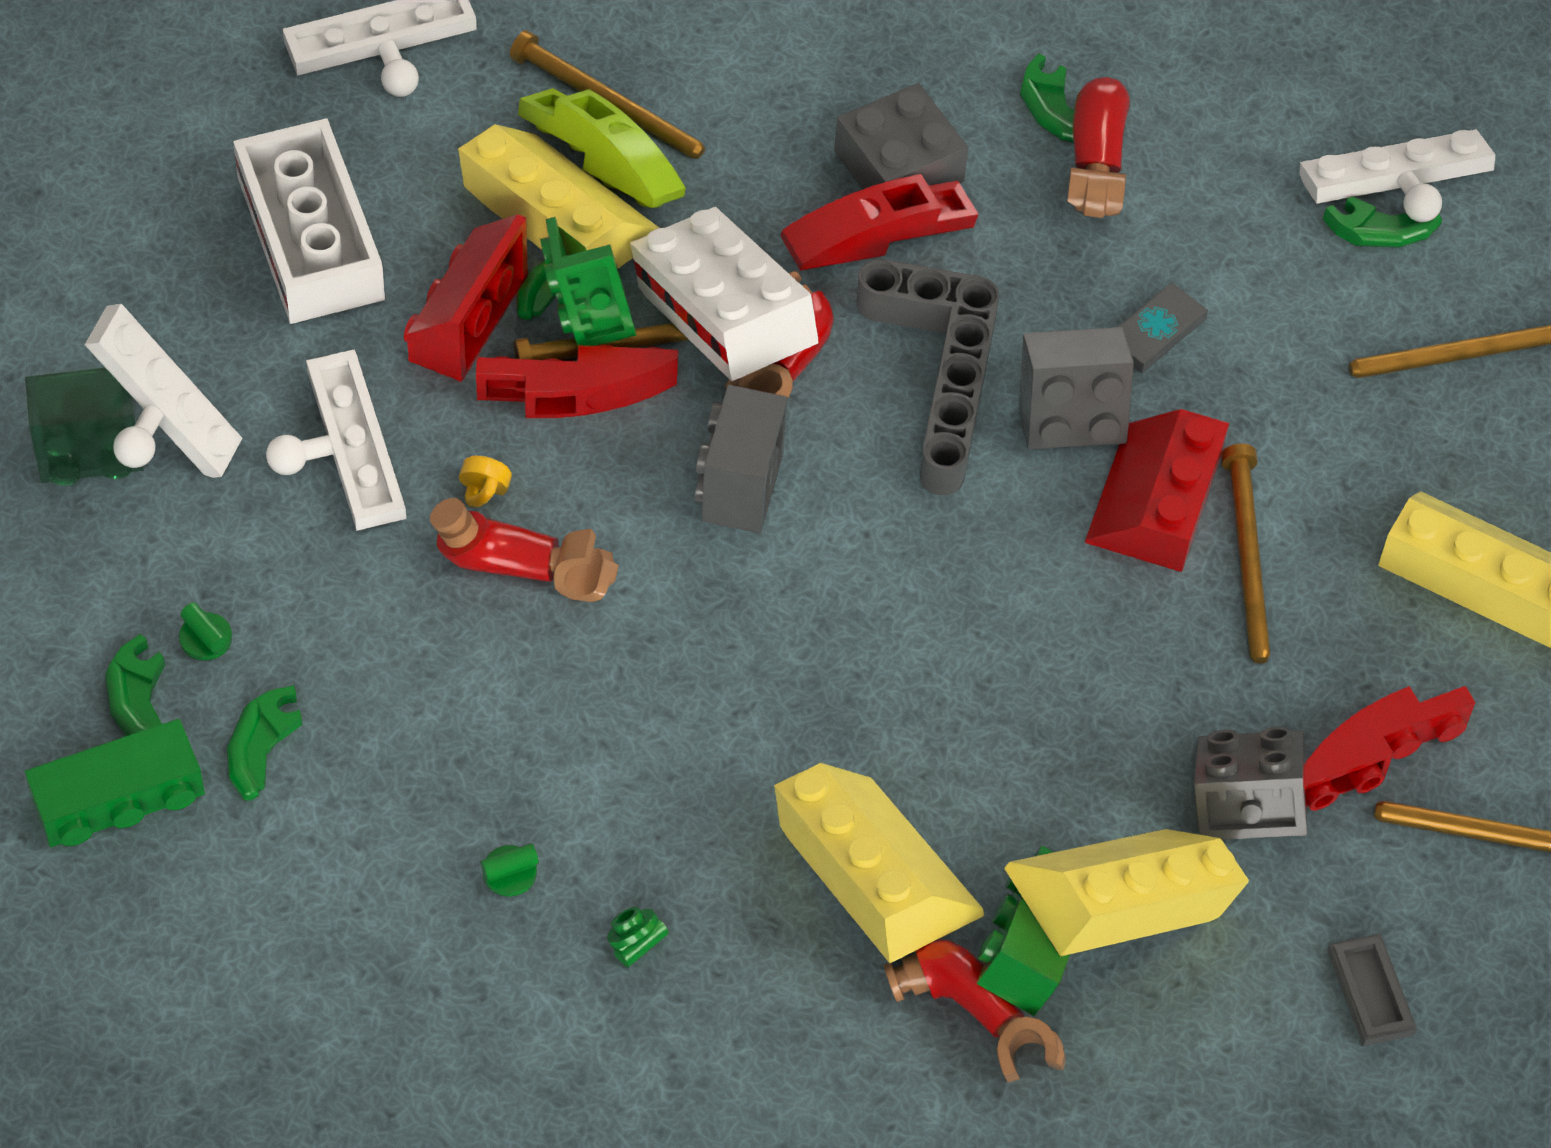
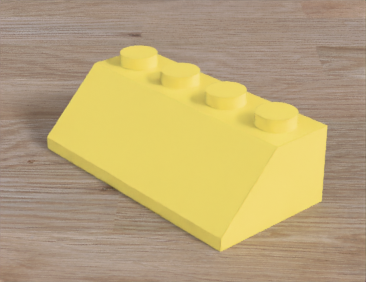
[458,124,659,268]
[1378,491,1551,648]
[774,763,984,963]
[1004,829,1249,957]

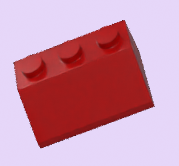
[403,214,528,382]
[1085,409,1229,572]

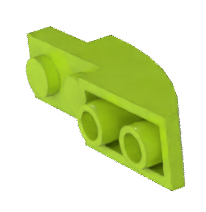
[518,88,686,208]

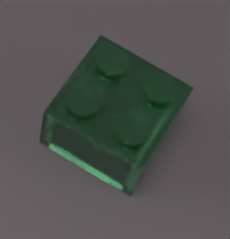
[25,367,144,485]

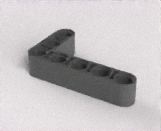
[856,259,999,495]

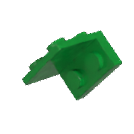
[540,217,637,346]

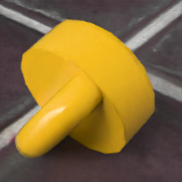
[459,455,512,508]

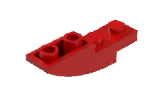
[780,174,979,271]
[476,344,678,418]
[1304,686,1476,811]

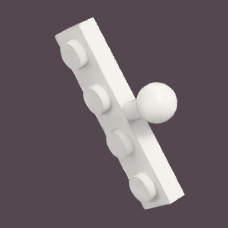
[283,0,477,97]
[1299,129,1495,222]
[84,304,242,478]
[266,349,406,531]

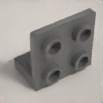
[1194,727,1308,840]

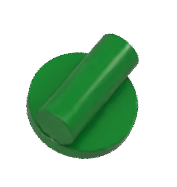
[179,602,232,661]
[480,843,539,897]
[607,907,669,968]

